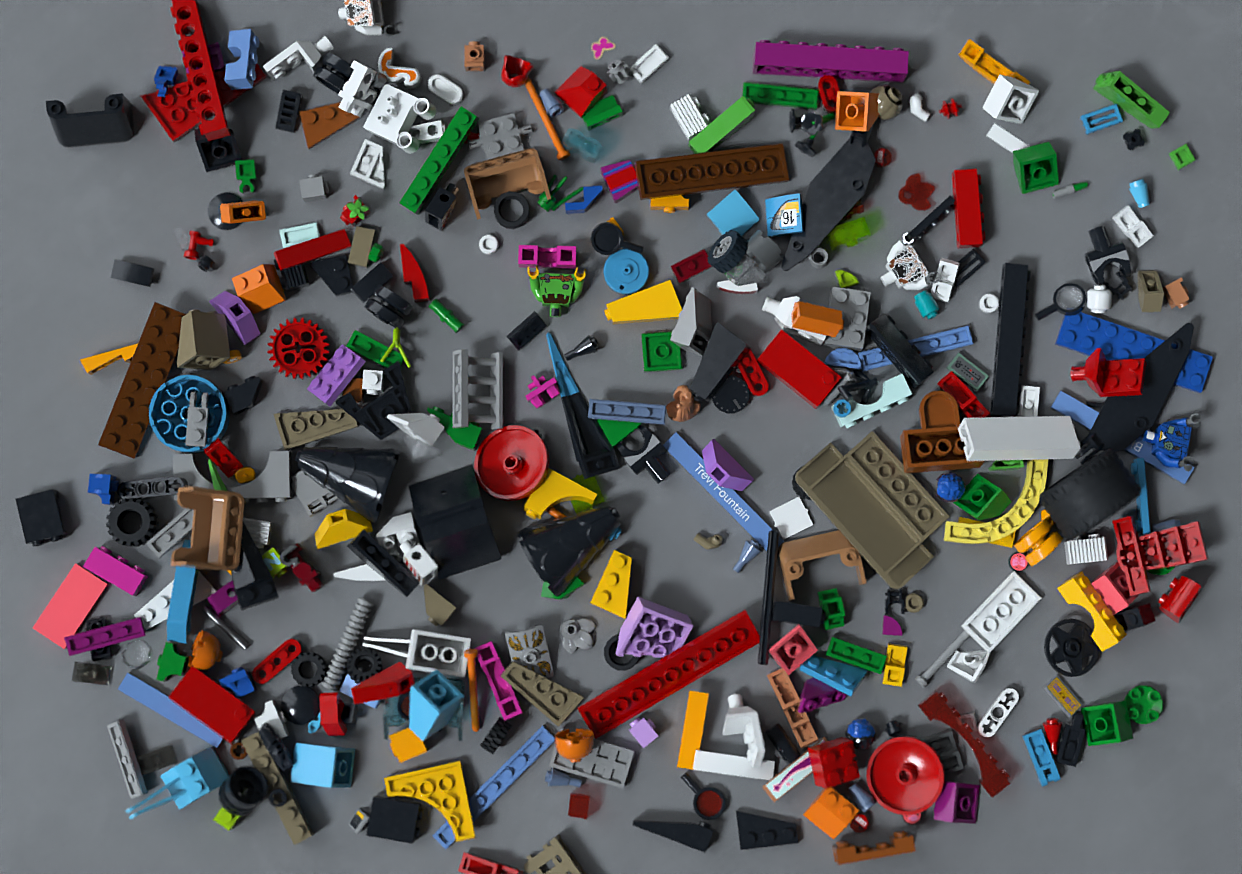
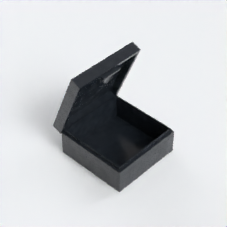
[408,465,502,580]

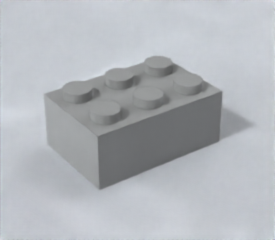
[823,287,871,351]

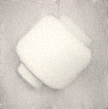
[1086,285,1112,313]

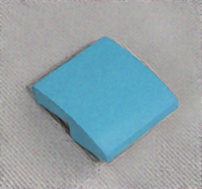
[706,190,760,236]

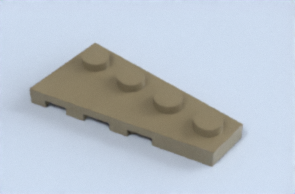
[273,409,359,451]

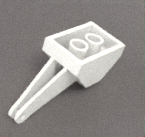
[362,629,471,677]

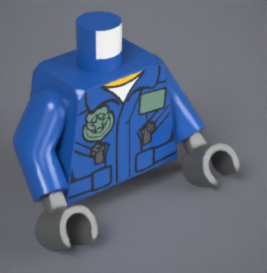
[1143,413,1201,471]

